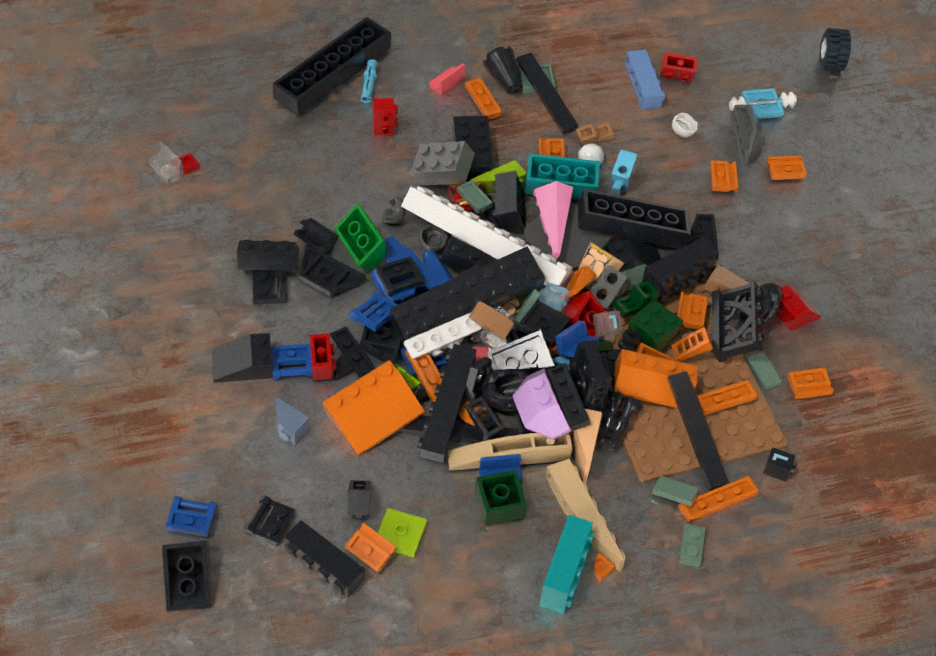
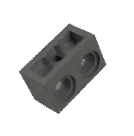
[590,265,632,311]

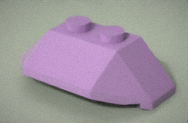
[512,368,571,440]

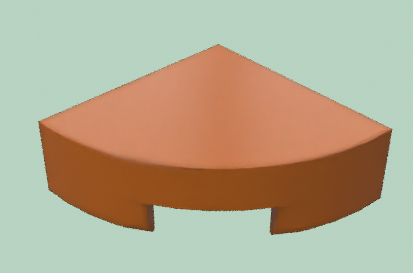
[593,553,615,583]

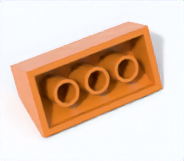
[613,349,697,408]

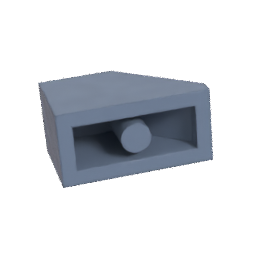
[275,398,310,445]

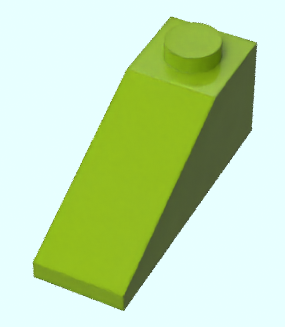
[471,160,527,193]

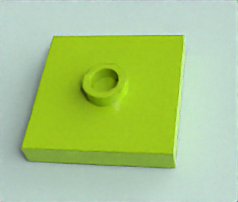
[378,508,427,558]

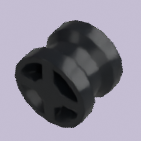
[617,330,641,352]

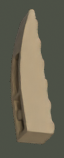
[447,432,572,471]
[545,459,625,571]

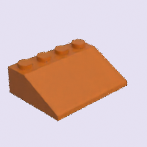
[322,360,425,456]

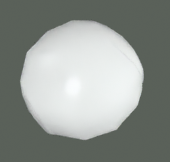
[672,113,698,138]
[578,143,604,165]

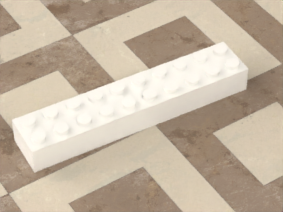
[401,186,574,292]

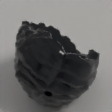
[481,369,530,411]

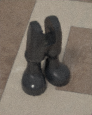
[597,392,643,451]

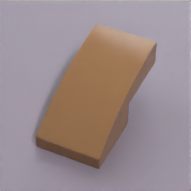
[576,122,615,144]
[469,301,514,340]

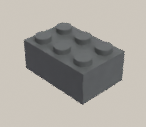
[410,141,475,185]

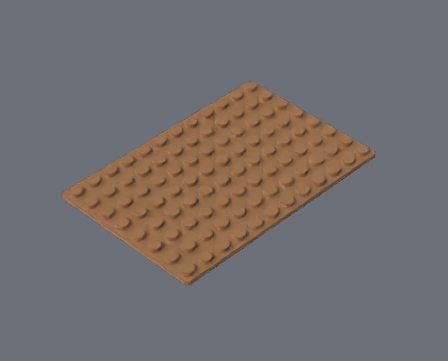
[566,279,787,482]

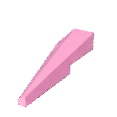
[533,181,573,258]

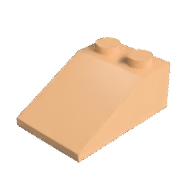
[569,409,602,483]

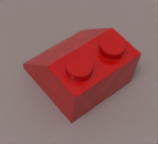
[775,285,821,331]
[562,291,611,338]

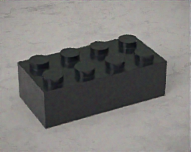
[452,116,494,182]
[642,237,718,303]

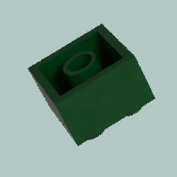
[627,299,683,352]
[475,470,527,525]

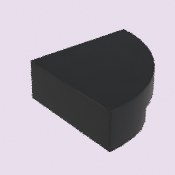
[334,355,354,380]

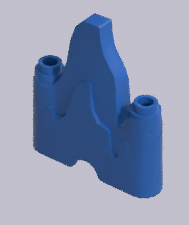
[372,236,453,305]

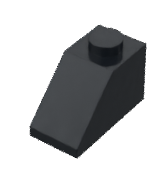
[348,480,371,518]

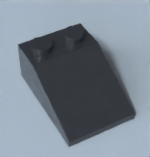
[605,239,662,272]
[212,333,273,383]
[162,540,211,611]

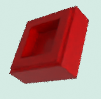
[175,153,200,175]

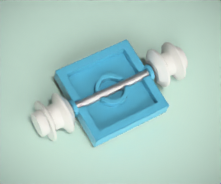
[729,88,797,119]

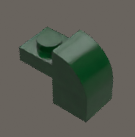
[613,280,659,318]

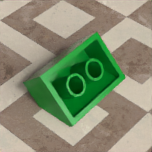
[334,203,386,271]

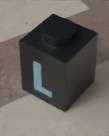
[763,447,797,482]

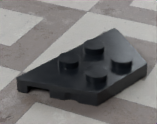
[299,244,366,296]
[360,319,401,366]

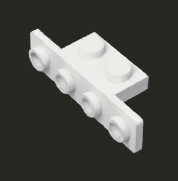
[404,313,481,359]

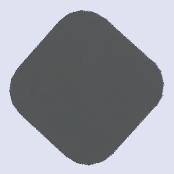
[523,202,611,272]

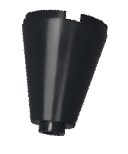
[482,46,522,94]

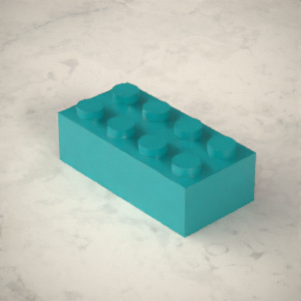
[525,154,600,200]
[539,514,595,614]

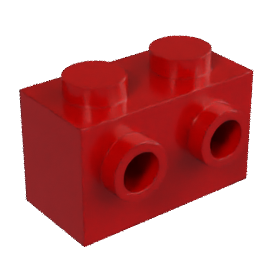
[659,53,698,82]
[372,98,398,136]
[310,334,336,380]

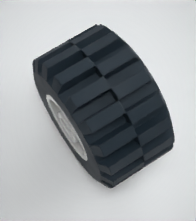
[820,28,851,71]

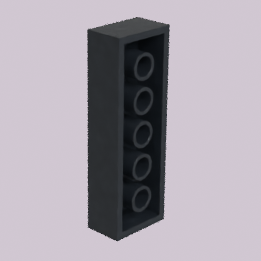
[578,188,691,249]

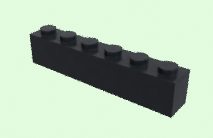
[417,344,477,463]

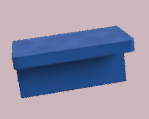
[555,320,599,357]
[479,454,523,484]

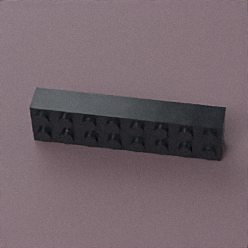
[272,17,391,115]
[389,246,545,344]

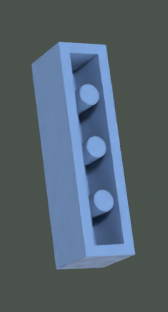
[625,50,665,110]

